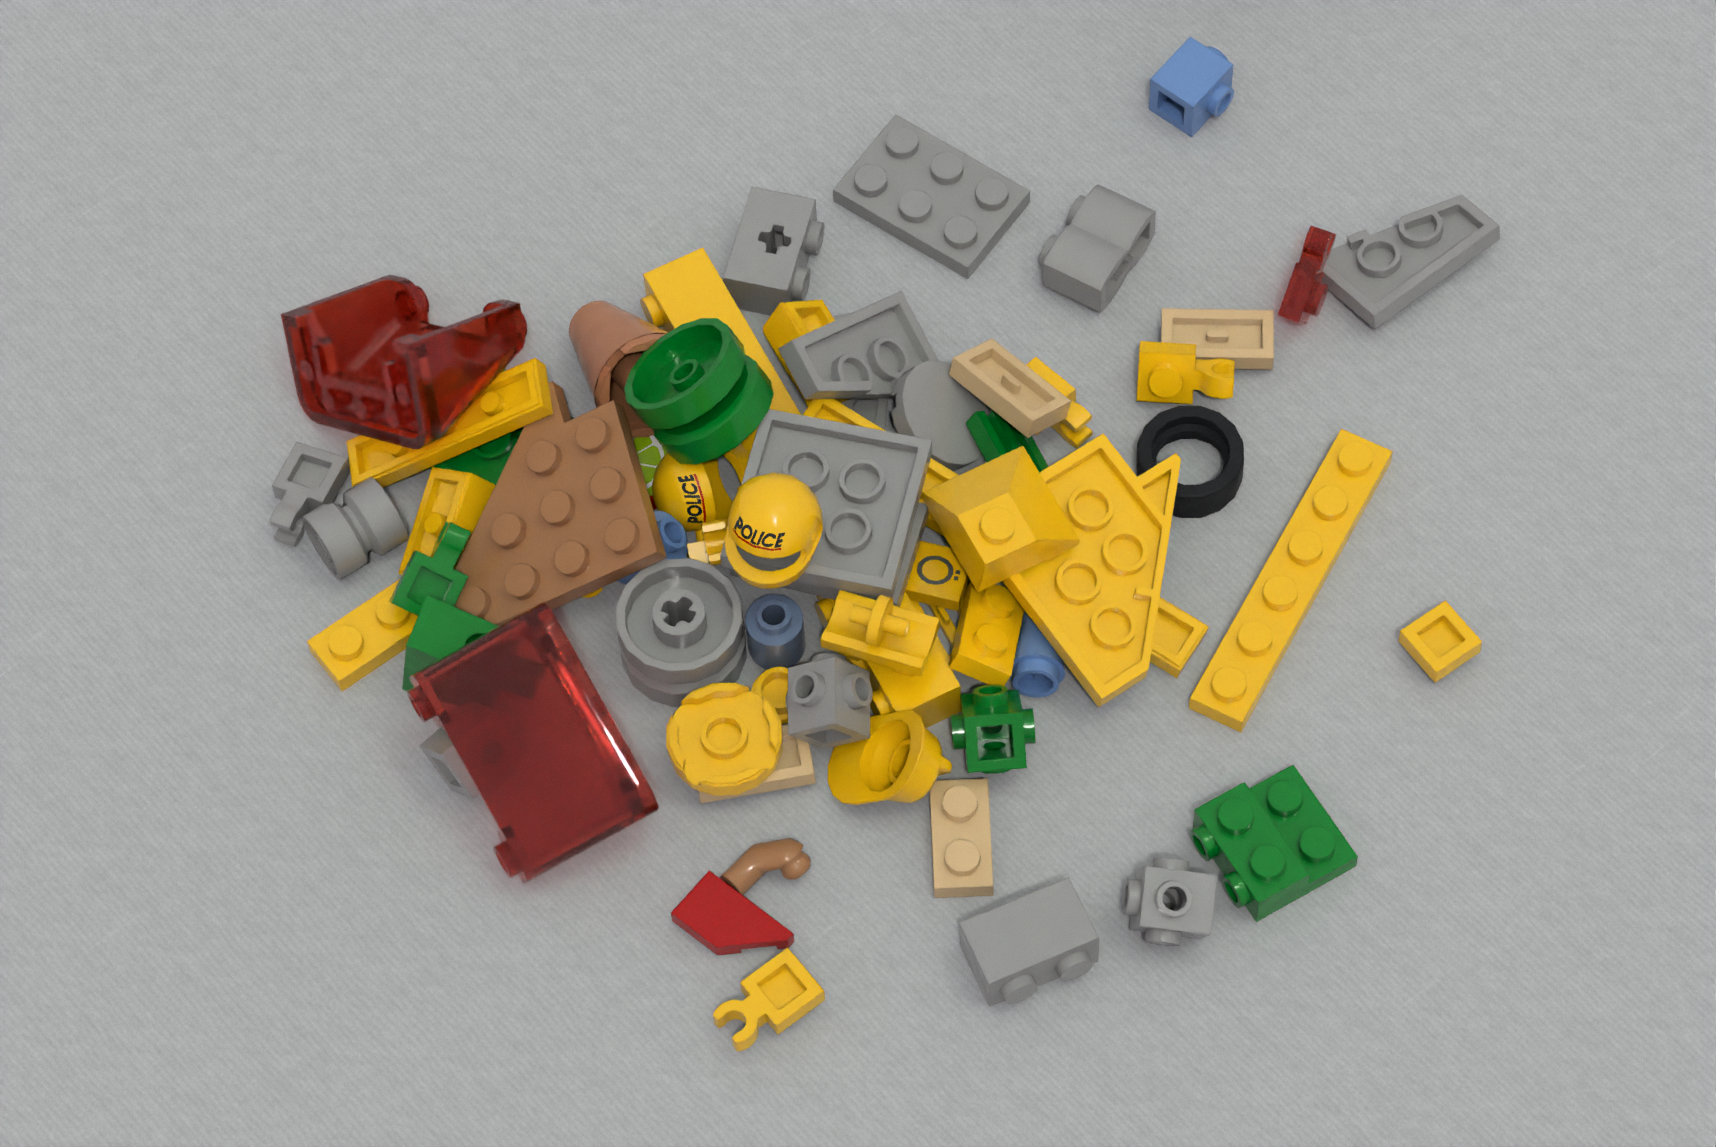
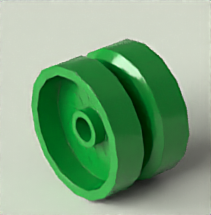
[624,318,774,465]

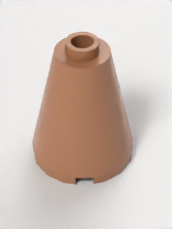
[569,301,668,437]

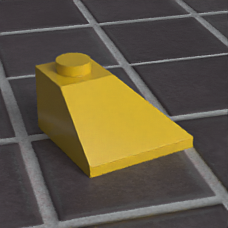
[922,446,1080,592]

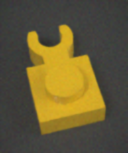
[713,947,825,1052]

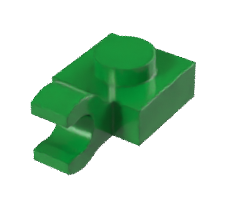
[389,522,471,616]

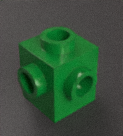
[951,685,1036,774]

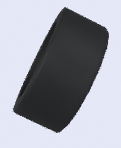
[1136,406,1244,518]

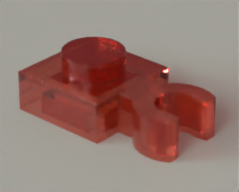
[1278,226,1337,324]

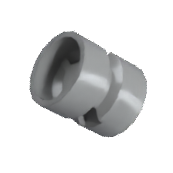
[302,477,409,580]

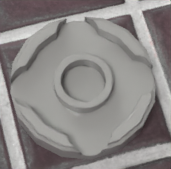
[891,360,989,471]

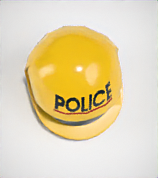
[652,444,750,532]
[725,472,823,589]

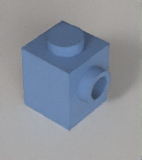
[1149,37,1234,137]

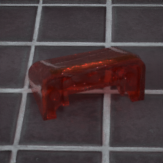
[281,274,527,449]
[407,602,659,884]

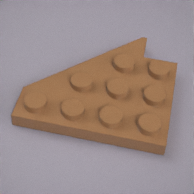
[454,381,667,630]

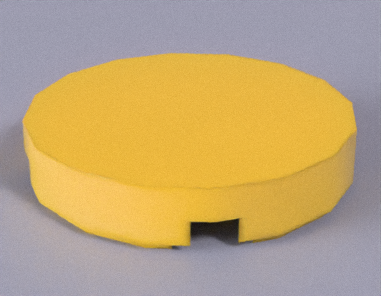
[666,683,783,796]

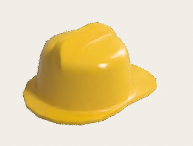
[827,710,952,805]

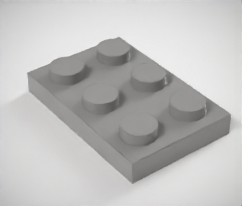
[833,114,1030,279]

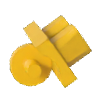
[820,590,940,677]

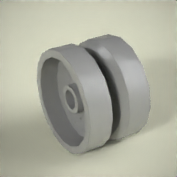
[616,558,747,707]

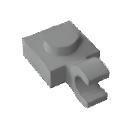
[270,442,350,547]

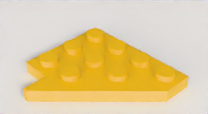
[1003,433,1181,707]

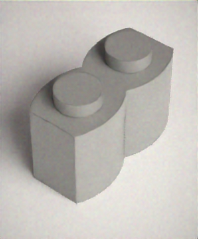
[1039,184,1156,313]

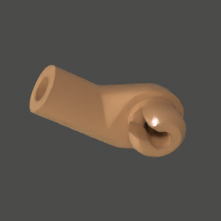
[720,838,811,895]

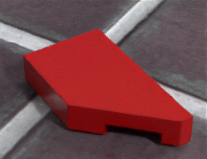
[671,870,794,955]

